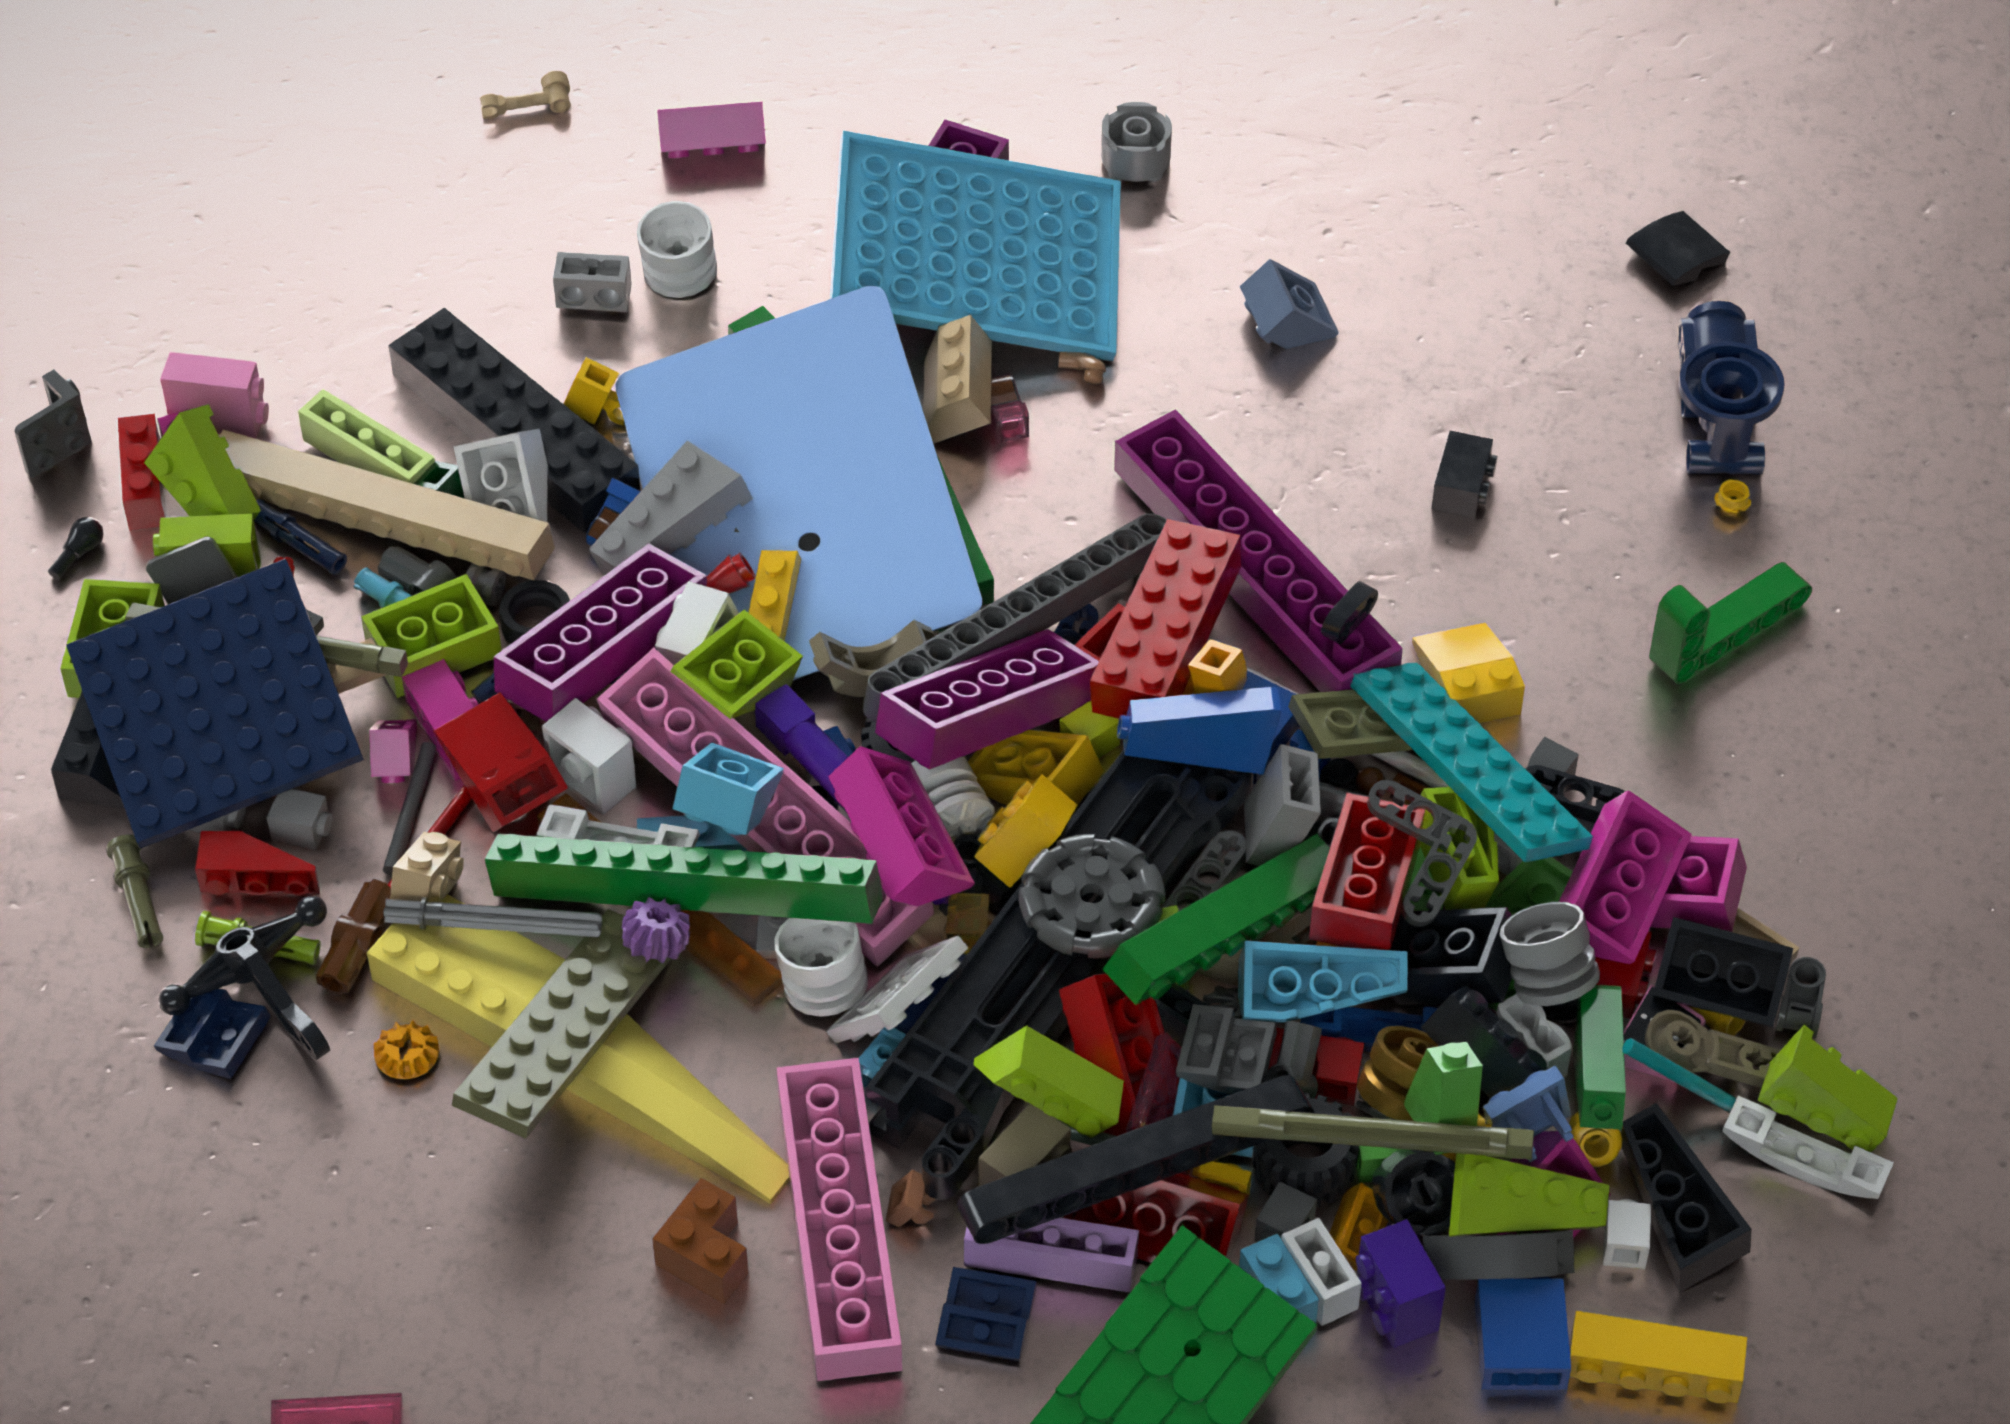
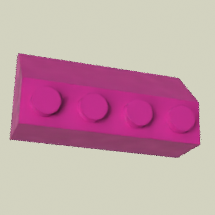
[828,746,975,907]
[1559,790,1692,964]

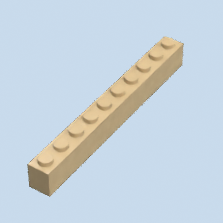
[219,430,555,580]

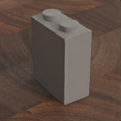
[1244,744,1321,866]

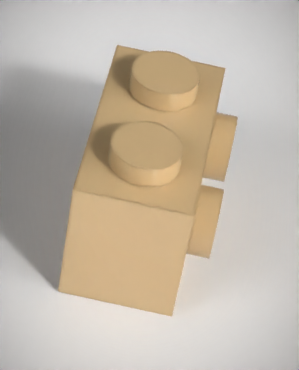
[390,832,464,902]

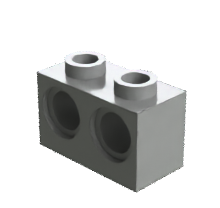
[553,252,632,312]

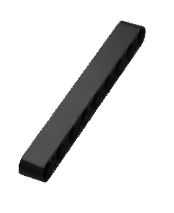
[956,1075,1314,1244]

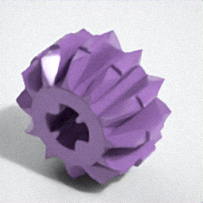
[621,897,690,964]

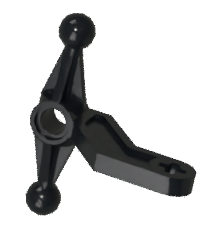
[158,895,331,1060]

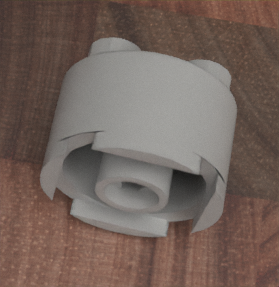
[1101,101,1172,182]

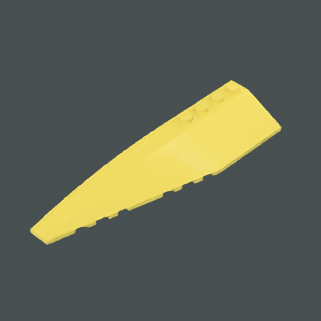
[367,894,790,1204]

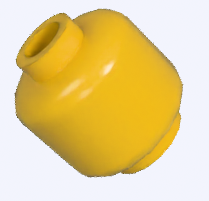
[1569,1112,1623,1167]

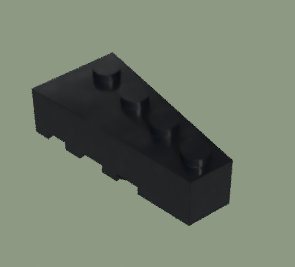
[1621,1103,1752,1293]

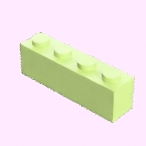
[298,389,435,484]

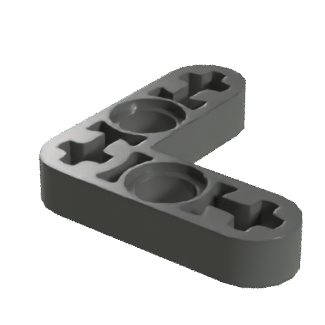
[1367,780,1477,927]

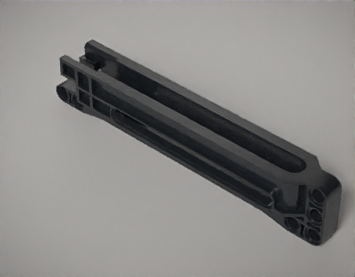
[866,750,1253,1200]

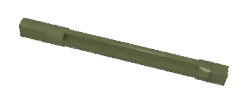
[125,603,408,677]
[1212,1105,1534,1160]

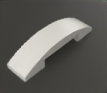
[536,804,700,847]
[1722,1096,1894,1199]

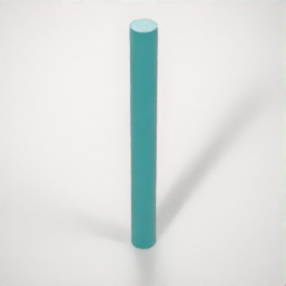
[1622,1038,1737,1113]

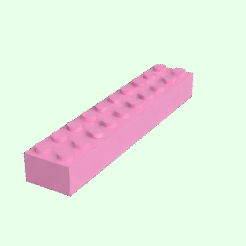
[597,648,934,967]

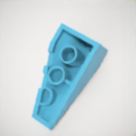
[1238,941,1407,1023]

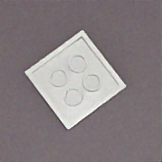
[826,936,968,1044]

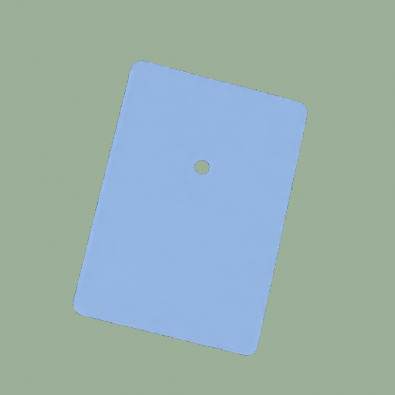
[615,286,982,680]

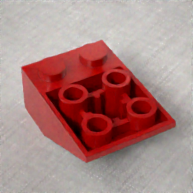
[433,692,568,832]

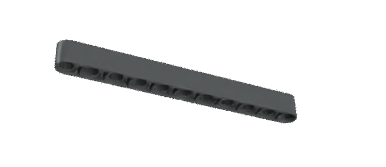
[863,514,1167,722]

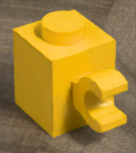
[564,357,624,425]

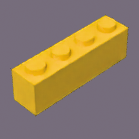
[1570,1311,1747,1403]

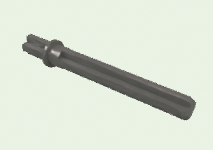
[384,897,603,937]

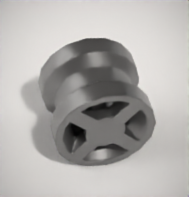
[466,563,506,606]

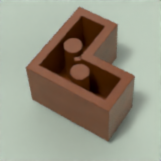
[652,1178,749,1305]

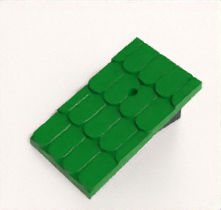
[1030,1225,1317,1424]

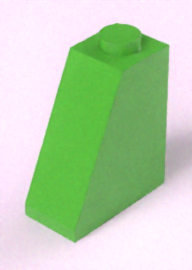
[1404,1042,1482,1155]

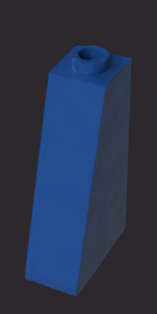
[1117,687,1281,775]

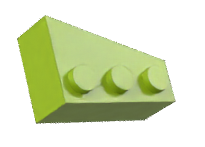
[144,404,261,520]
[1758,1025,1898,1152]

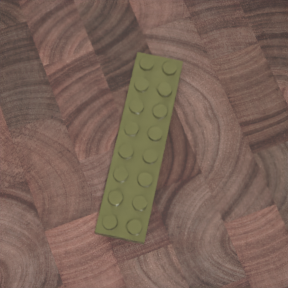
[452,909,671,1139]

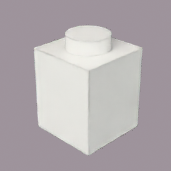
[1603,1199,1651,1269]

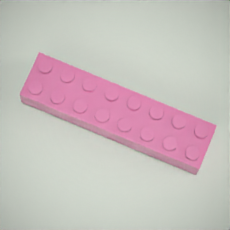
[776,1058,902,1381]

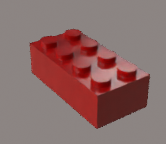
[1309,793,1425,950]

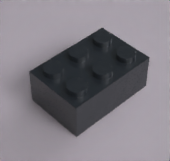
[1391,908,1512,1005]

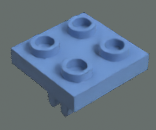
[1483,1065,1573,1162]

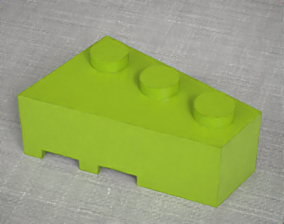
[1420,787,1499,910]

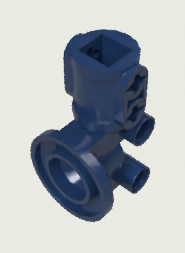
[1678,301,1785,475]

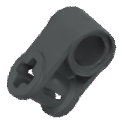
[1776,957,1826,1038]

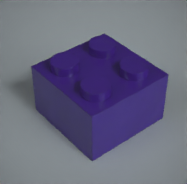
[1356,1219,1446,1348]

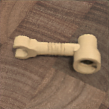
[480,71,571,119]

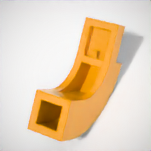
[1182,639,1247,695]

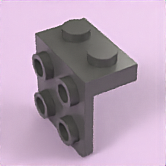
[14,369,92,478]
[146,536,238,604]

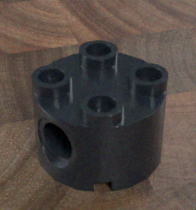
[1372,1149,1455,1236]

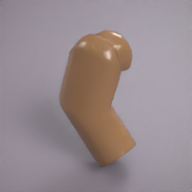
[1058,352,1106,384]

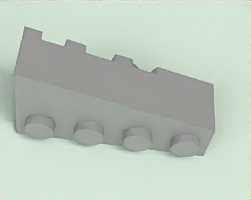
[588,441,753,575]

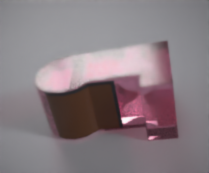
[990,374,1029,444]

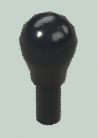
[48,517,104,580]

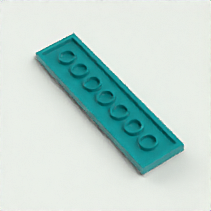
[1350,662,1593,863]

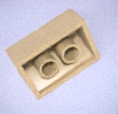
[923,315,992,443]

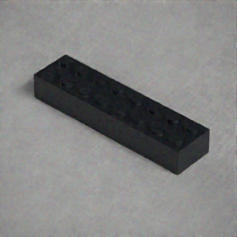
[388,307,641,534]

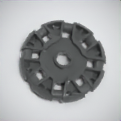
[1018,834,1166,958]

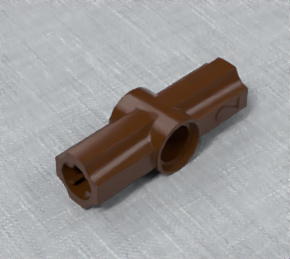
[316,879,391,996]

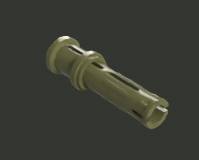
[106,834,163,948]

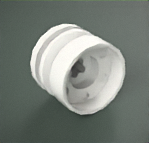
[636,201,718,298]
[911,756,995,842]
[774,918,868,1017]

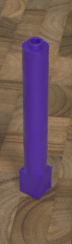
[755,684,962,905]

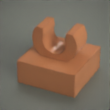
[885,1170,936,1227]

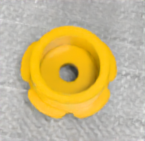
[1714,480,1751,514]

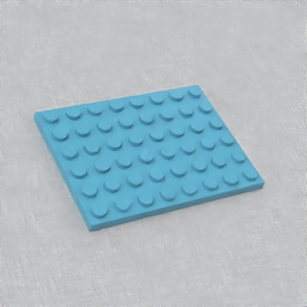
[830,130,1121,361]

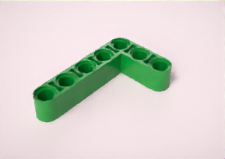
[1649,562,1812,684]

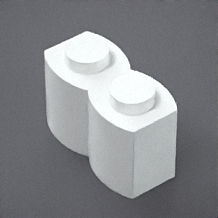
[1497,994,1572,1077]

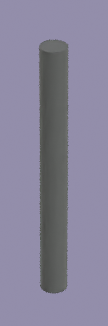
[383,742,437,876]

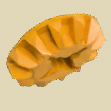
[374,1020,439,1079]

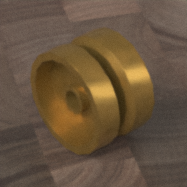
[1357,1026,1438,1121]

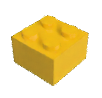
[974,774,1078,888]

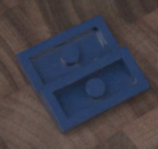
[154,989,271,1079]
[935,1267,1037,1361]

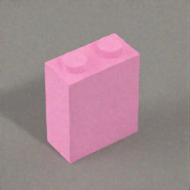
[160,352,269,438]

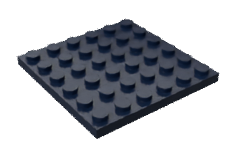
[66,559,364,849]

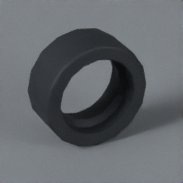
[499,580,570,644]

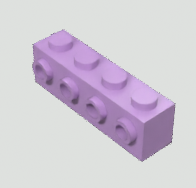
[964,1218,1139,1293]

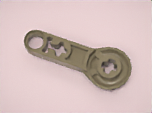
[1645,1010,1780,1088]

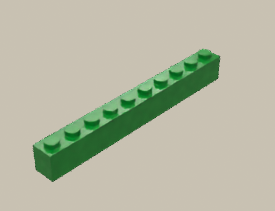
[484,834,883,924]

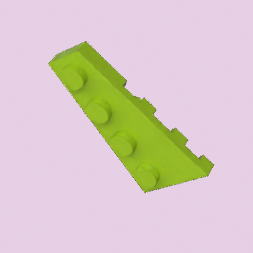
[1449,1153,1609,1237]

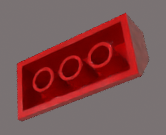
[1059,974,1179,1136]
[1063,1173,1249,1263]

